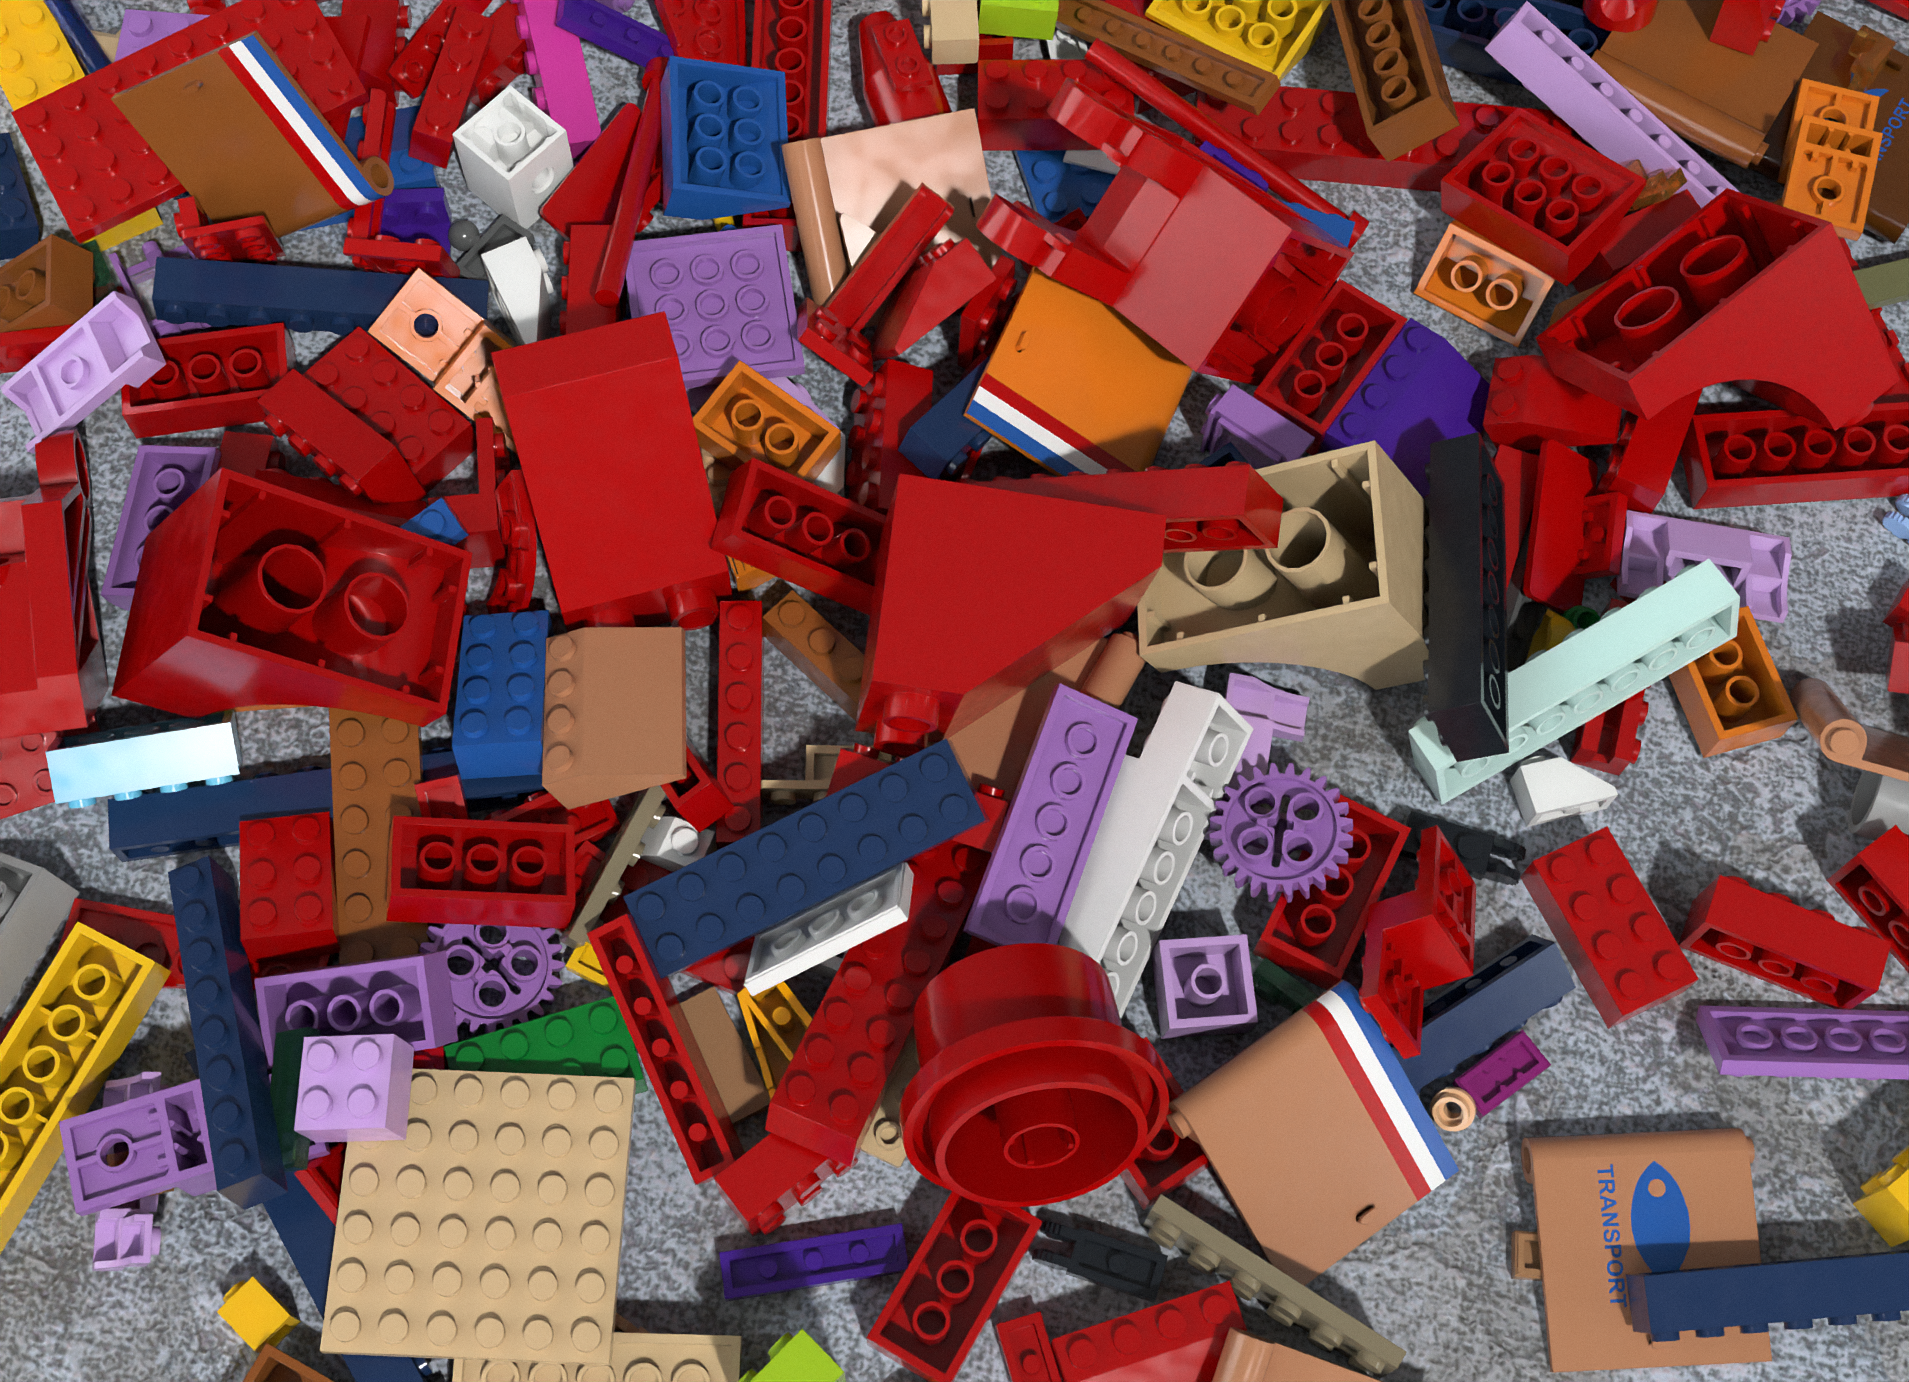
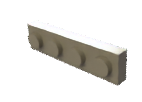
[559,786,666,949]

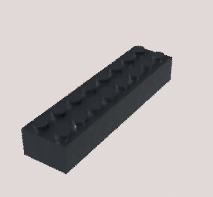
[1422,432,1509,762]

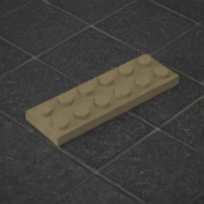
[1143,1194,1407,1379]

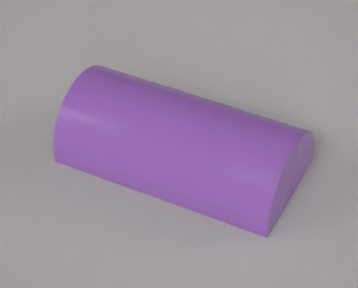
[101,445,221,611]

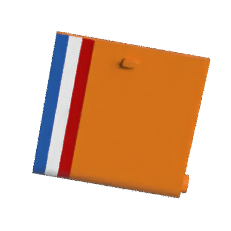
[963,266,1193,477]

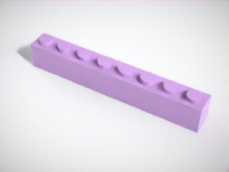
[1484,1,1741,208]

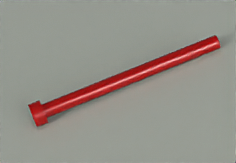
[1084,37,1370,250]
[594,57,669,308]

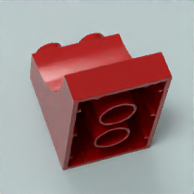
[1535,188,1900,431]
[111,467,472,727]

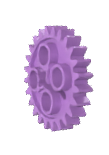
[1209,763,1353,903]
[419,923,565,1037]

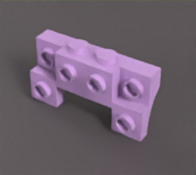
[1616,510,1792,623]
[1204,672,1310,860]
[92,1072,169,1271]

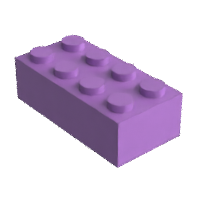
[254,950,458,1070]

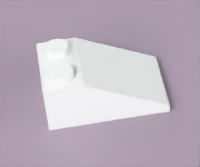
[481,236,554,346]

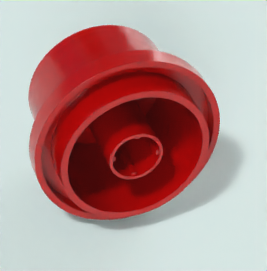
[899,943,1169,1207]

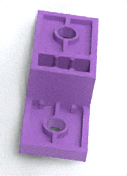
[59,1065,331,1216]

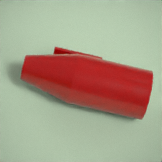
[858,11,952,127]

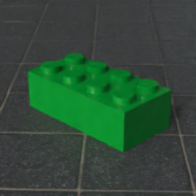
[444,996,649,1095]

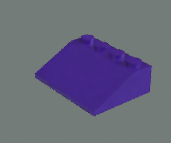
[1318,318,1490,499]

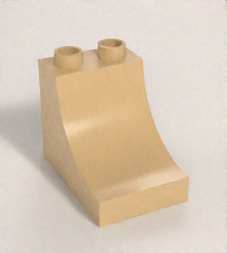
[1137,440,1430,690]

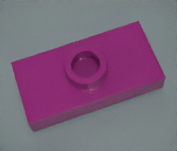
[1451,1029,1551,1119]

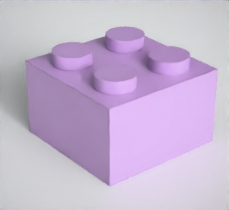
[1151,934,1258,1039]
[294,1034,414,1143]

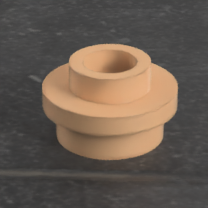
[1430,1087,1476,1132]

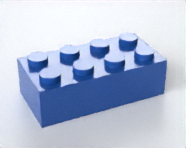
[452,610,555,780]

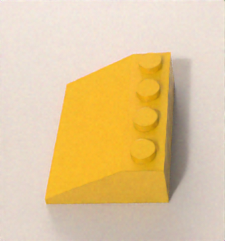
[1145,0,1332,81]

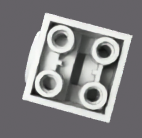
[452,85,574,229]

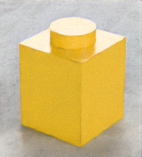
[217,1276,301,1354]

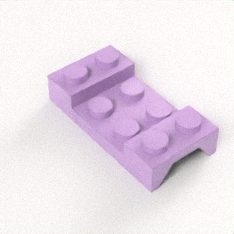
[0,291,166,454]

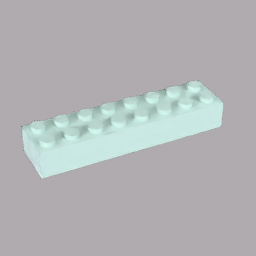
[1408,559,1740,805]

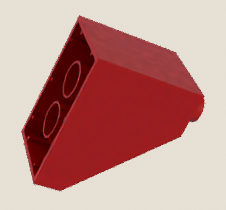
[491,311,733,632]
[855,473,1167,757]

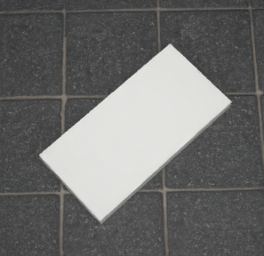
[744,862,914,996]

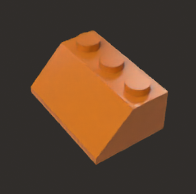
[1414,220,1557,348]

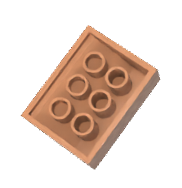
[542,627,687,810]

